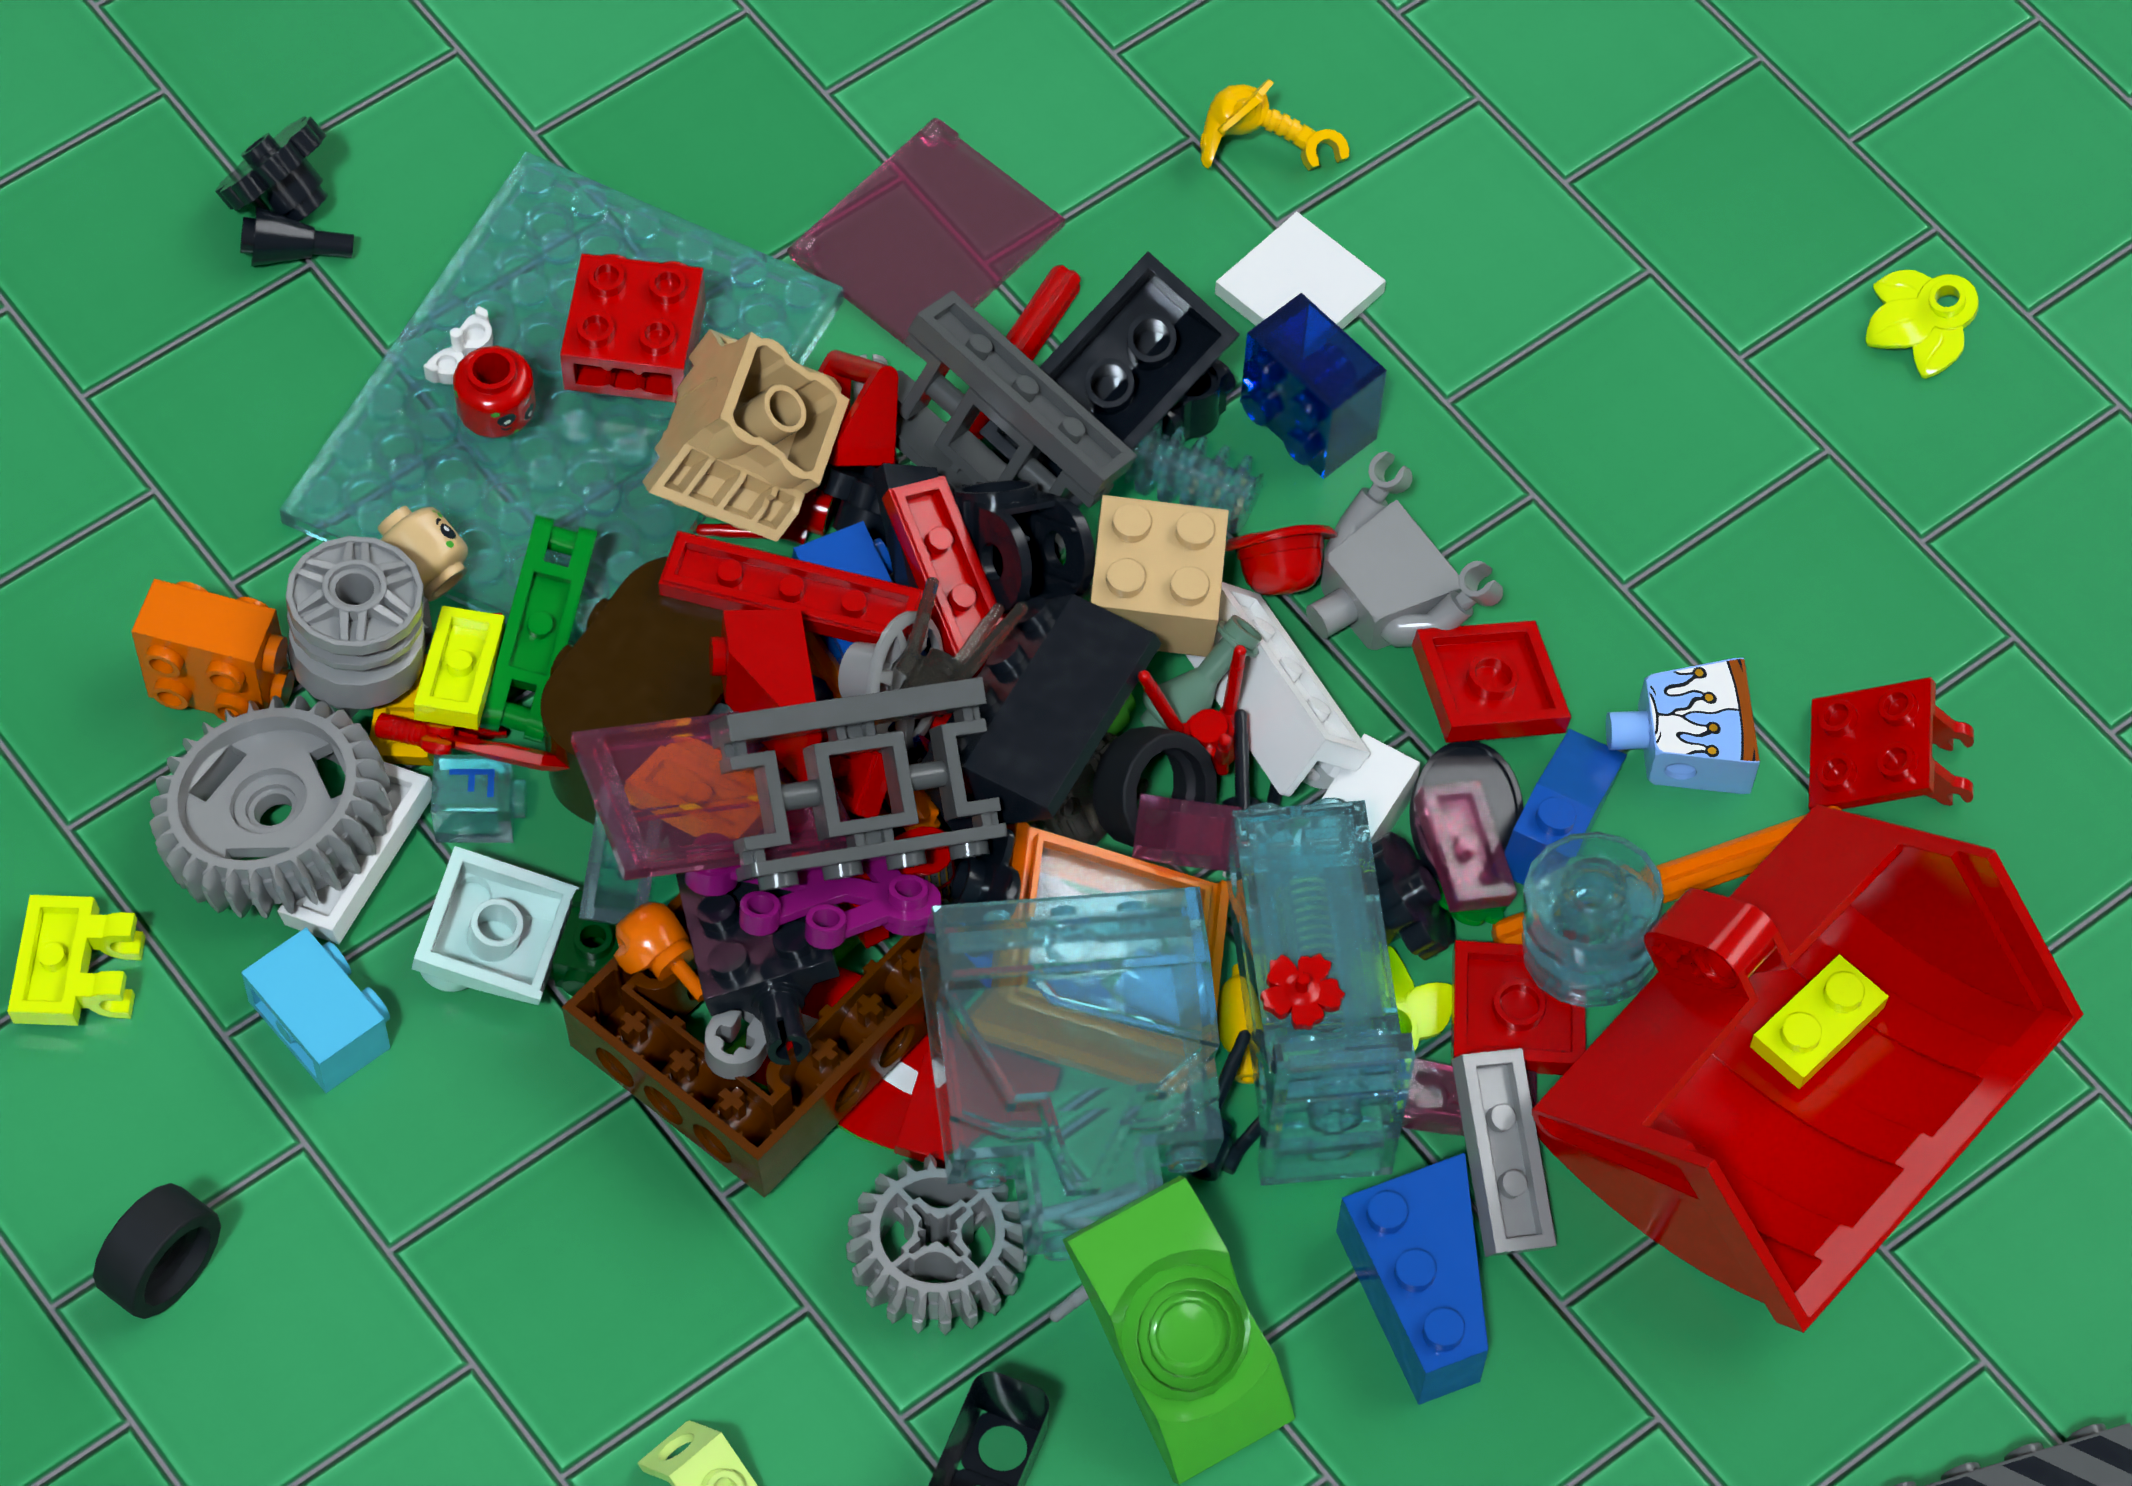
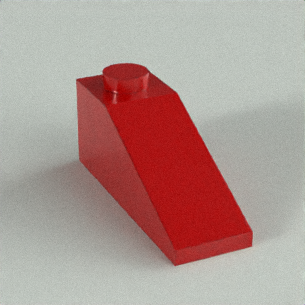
[709,609,822,782]

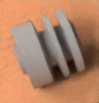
[286,536,425,710]

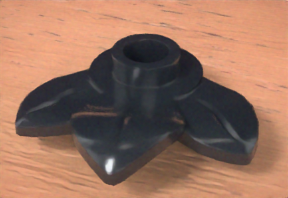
[950,829,1021,960]

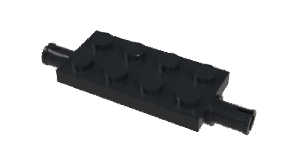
[665,749,840,1065]

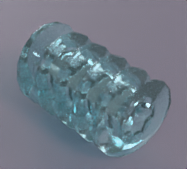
[1125,419,1264,534]

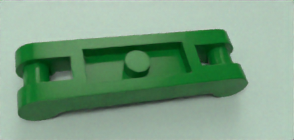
[480,514,598,744]

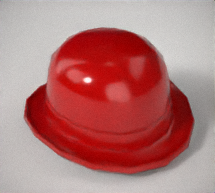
[1225,525,1337,595]

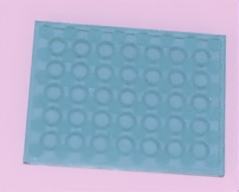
[279,152,844,646]

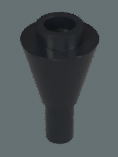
[240,206,354,266]

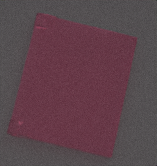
[787,118,1066,357]

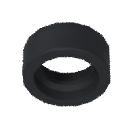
[1093,726,1217,853]
[93,1183,221,1319]

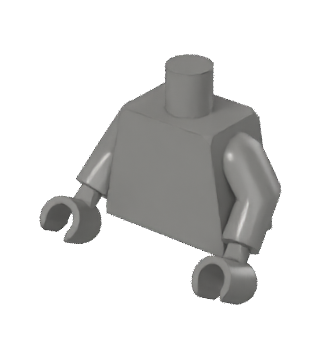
[1306,451,1503,650]

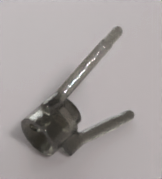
[896,577,1028,717]

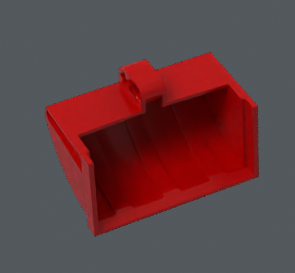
[1532,804,2084,1333]

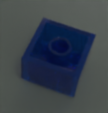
[1240,293,1387,479]

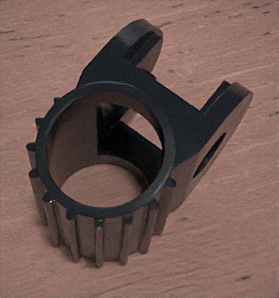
[952,480,1095,614]

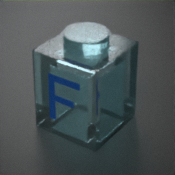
[431,755,527,843]

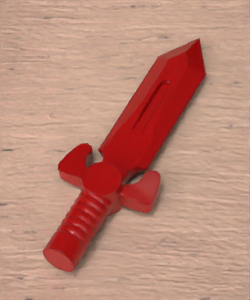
[375,713,570,772]

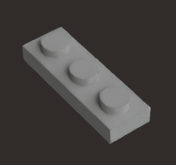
[1451,1048,1557,1257]

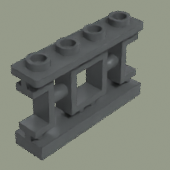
[895,290,1138,562]
[709,677,1008,891]

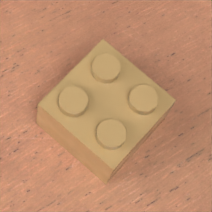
[1089,495,1229,657]

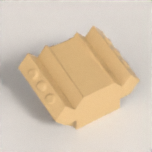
[642,329,850,542]

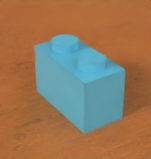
[241,928,390,1093]

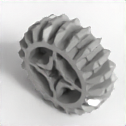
[846,1153,1029,1335]

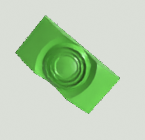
[1062,1176,1295,1485]

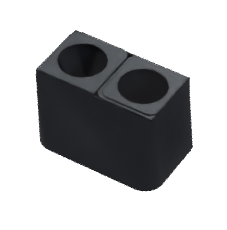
[928,1371,1050,1486]

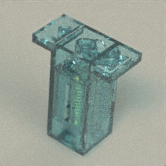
[1225,798,1415,1186]

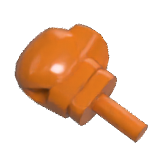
[614,902,704,1002]

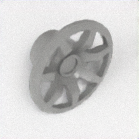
[838,611,945,750]

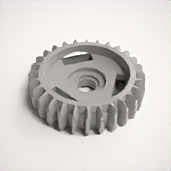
[149,695,392,919]

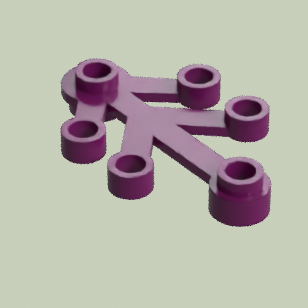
[685,808,941,949]

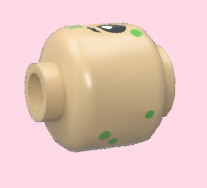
[377,506,468,602]

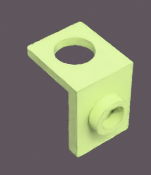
[637,1420,758,1486]

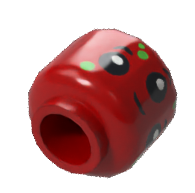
[453,345,536,438]

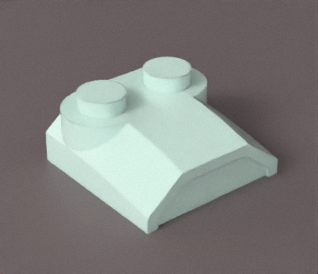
[411,846,579,1006]

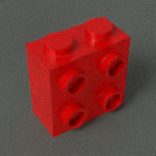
[560,253,706,403]

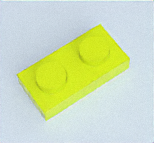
[414,606,505,730]
[1749,954,1889,1089]

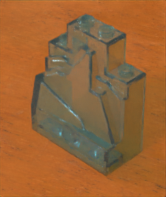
[918,887,1224,1261]

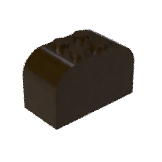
[541,556,735,857]

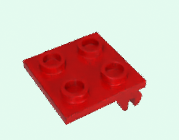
[1809,677,1974,810]

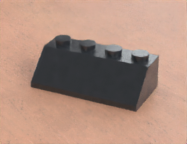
[979,251,1240,509]
[921,594,1162,831]

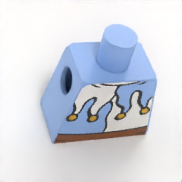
[1606,658,1760,794]

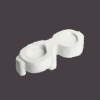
[423,306,494,385]

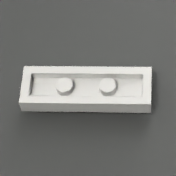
[278,761,436,944]

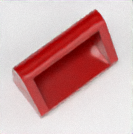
[818,350,899,466]

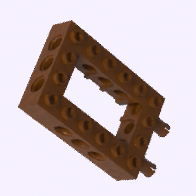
[562,748,1007,1198]

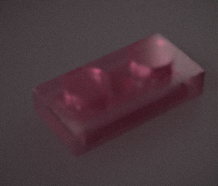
[1413,781,1518,913]

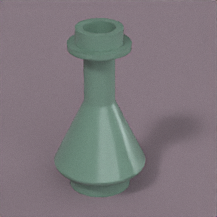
[1140,615,1262,730]

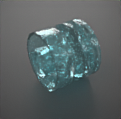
[1522,832,1664,1008]

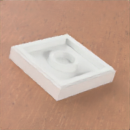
[1215,212,1386,364]

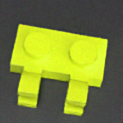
[7,895,146,1026]

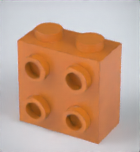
[131,578,295,722]

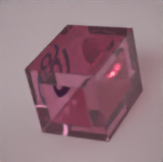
[1132,793,1242,872]

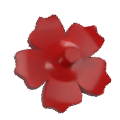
[1260,953,1345,1030]

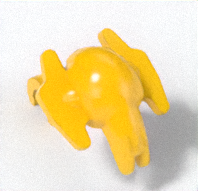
[1200,79,1349,171]

